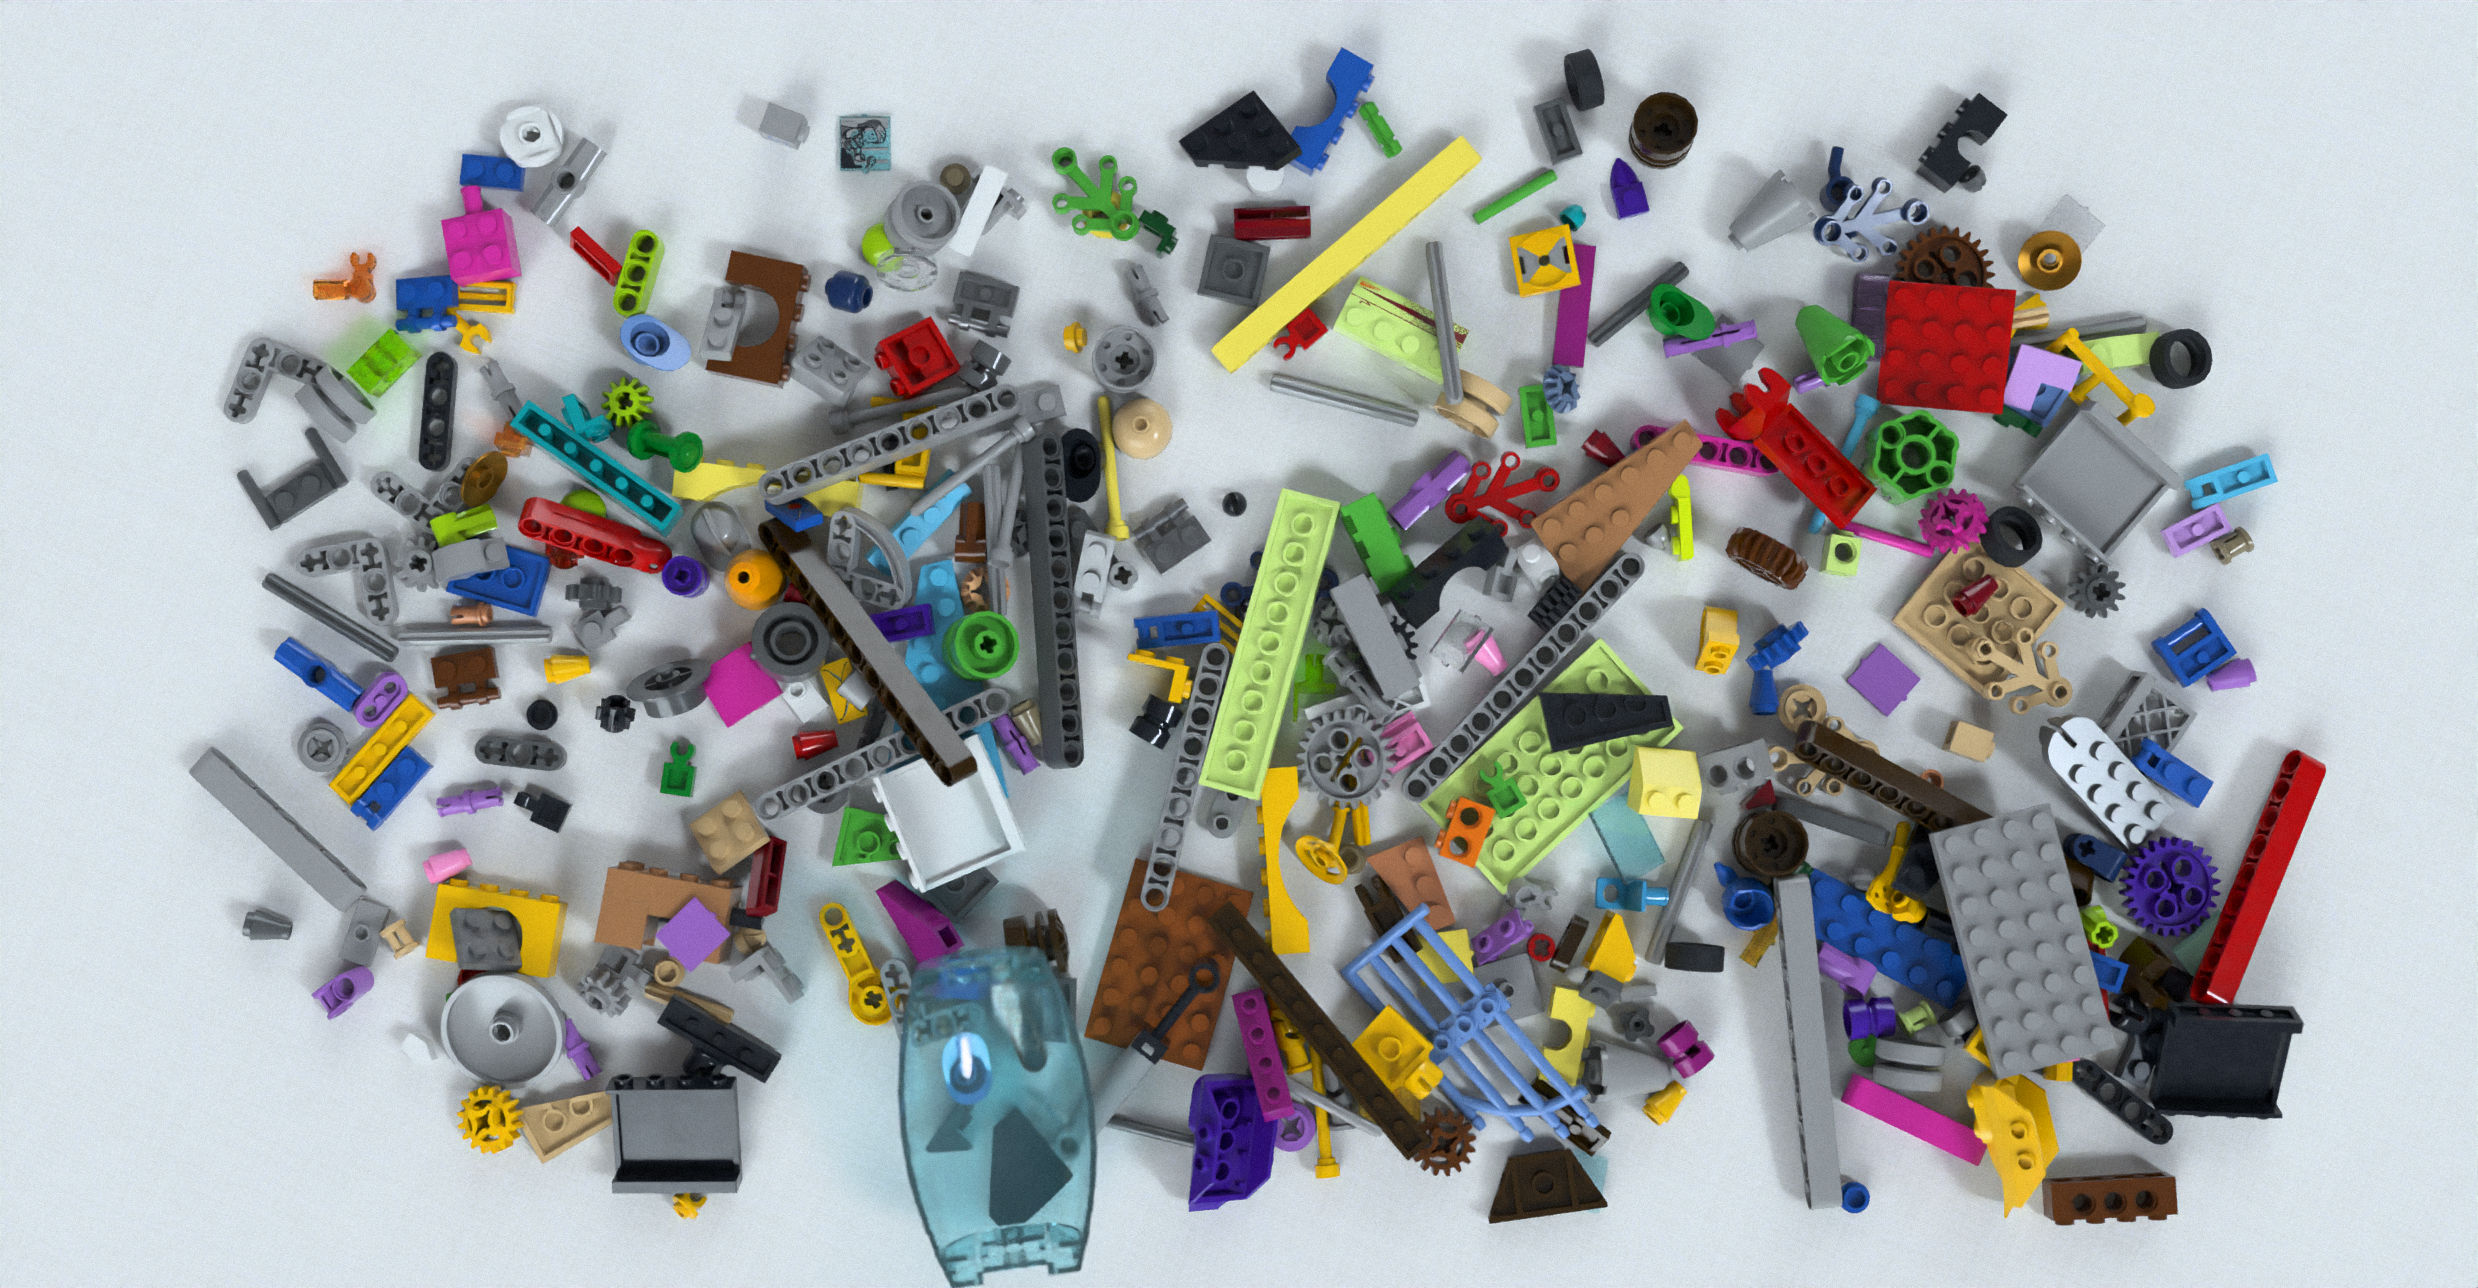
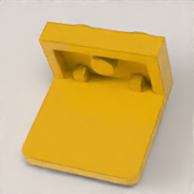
[1127,649,1194,705]

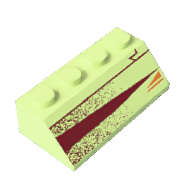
[1333,276,1470,385]

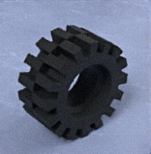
[1527,575,1583,632]

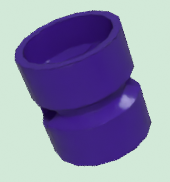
[662,556,710,598]
[1843,996,1896,1040]

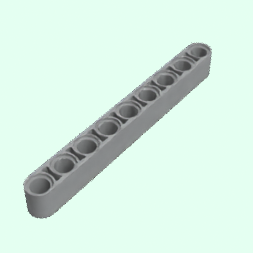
[758,383,1022,505]
[1141,643,1229,912]
[754,688,1012,821]

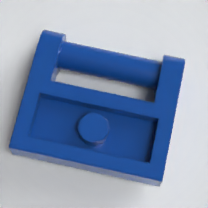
[2151,608,2237,688]

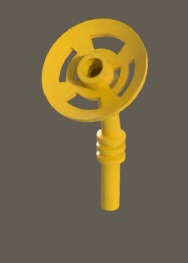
[1295,758,1350,885]

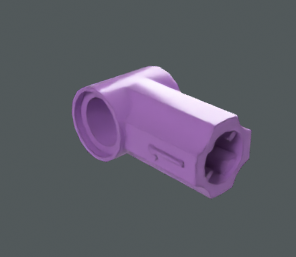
[1817,942,1878,998]

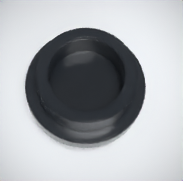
[526,700,558,730]

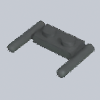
[237,427,349,531]

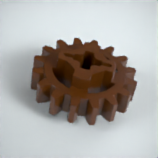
[1413,1107,1476,1176]

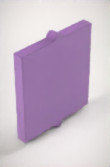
[1846,643,1921,717]
[655,897,731,973]

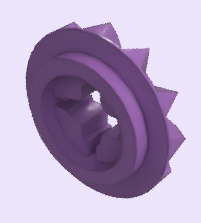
[1275,1102,1315,1152]

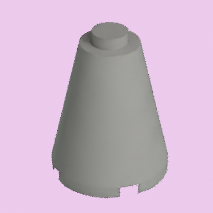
[1728,169,1817,252]
[1582,1040,1672,1104]

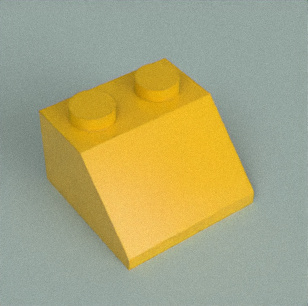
[1580,910,1637,984]

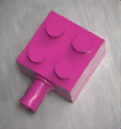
[441,186,522,288]

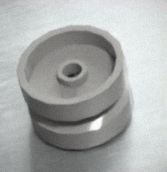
[884,180,961,259]
[295,364,377,443]
[1872,1037,1946,1092]

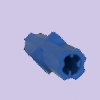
[273,637,366,712]

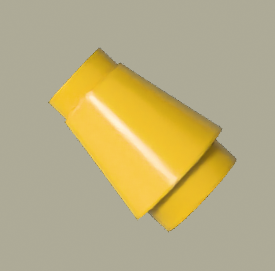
[544,655,591,685]
[1642,1080,1687,1126]

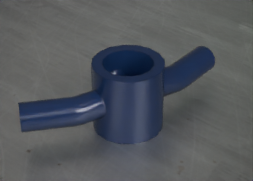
[1820,146,1858,239]

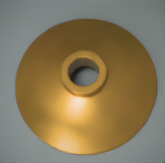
[2018,230,2082,291]
[461,451,508,507]

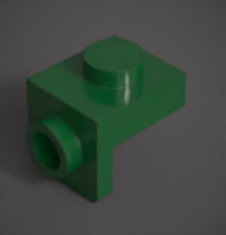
[1138,210,1178,259]

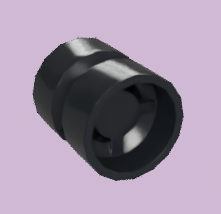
[1128,693,1184,750]

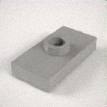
[339,898,392,967]

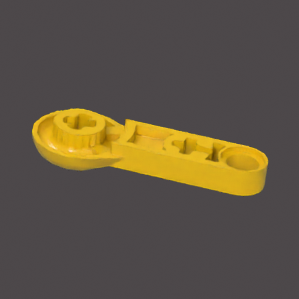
[819,902,901,1026]

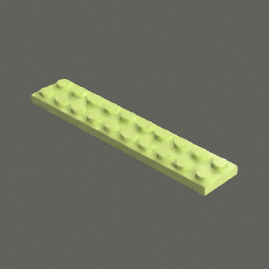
[1198,488,1342,801]

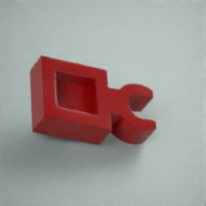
[1273,307,1329,361]

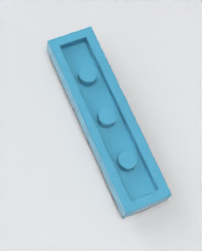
[864,468,973,576]

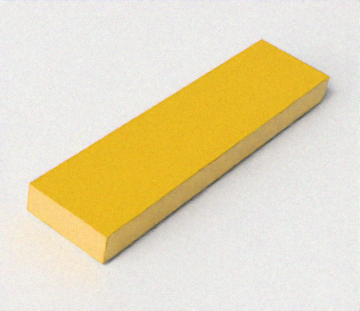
[328,693,436,806]

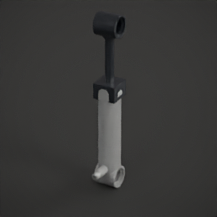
[1048,956,1221,1161]

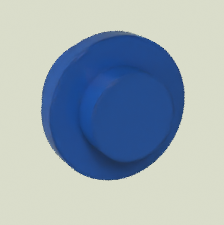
[1841,1181,1870,1213]

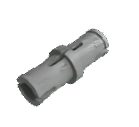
[1124,265,1169,328]
[479,361,523,423]

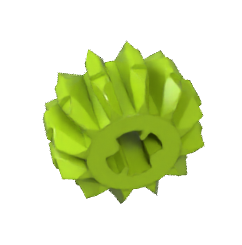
[601,376,655,429]

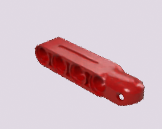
[518,497,672,574]

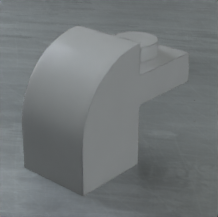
[431,537,510,583]

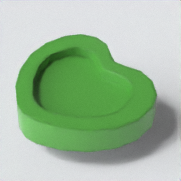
[1847,1034,1876,1067]

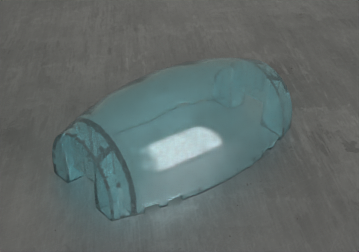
[898,946,1097,1288]

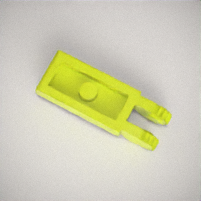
[1668,474,1694,562]

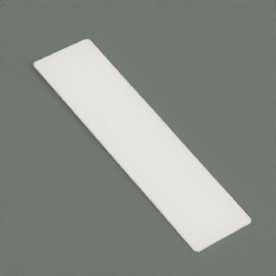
[949,165,1008,257]

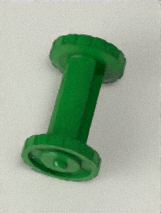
[627,419,703,473]

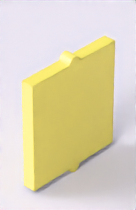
[1416,928,1475,987]

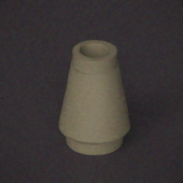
[1009,698,1042,746]

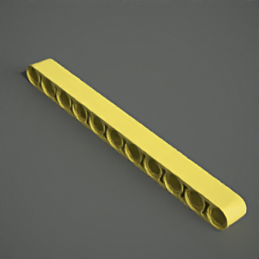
[1210,135,1482,374]

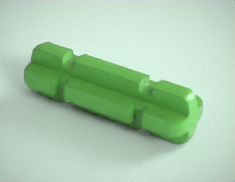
[1359,102,1402,158]

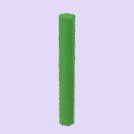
[1472,169,1557,225]

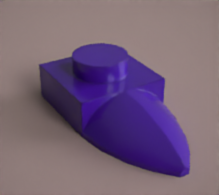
[1610,158,1650,220]

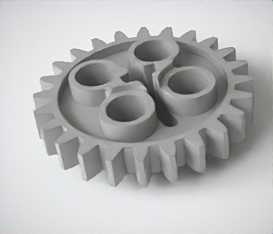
[1296,709,1397,810]

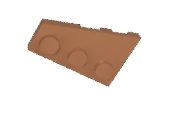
[1366,836,1456,930]

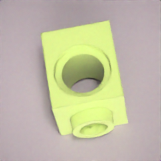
[1819,530,1862,577]

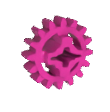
[1918,488,1989,554]

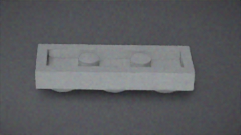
[971,385,1067,438]

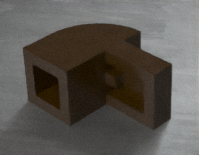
[2118,936,2175,1011]

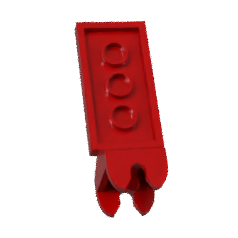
[1715,367,1877,530]

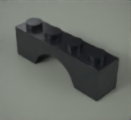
[1386,515,1509,630]

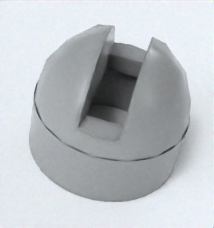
[1643,522,1671,550]

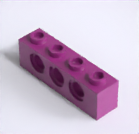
[1231,987,1295,1122]

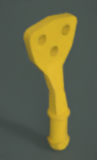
[1866,821,1911,914]

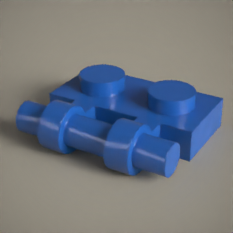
[395,275,459,333]

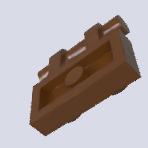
[430,647,501,710]

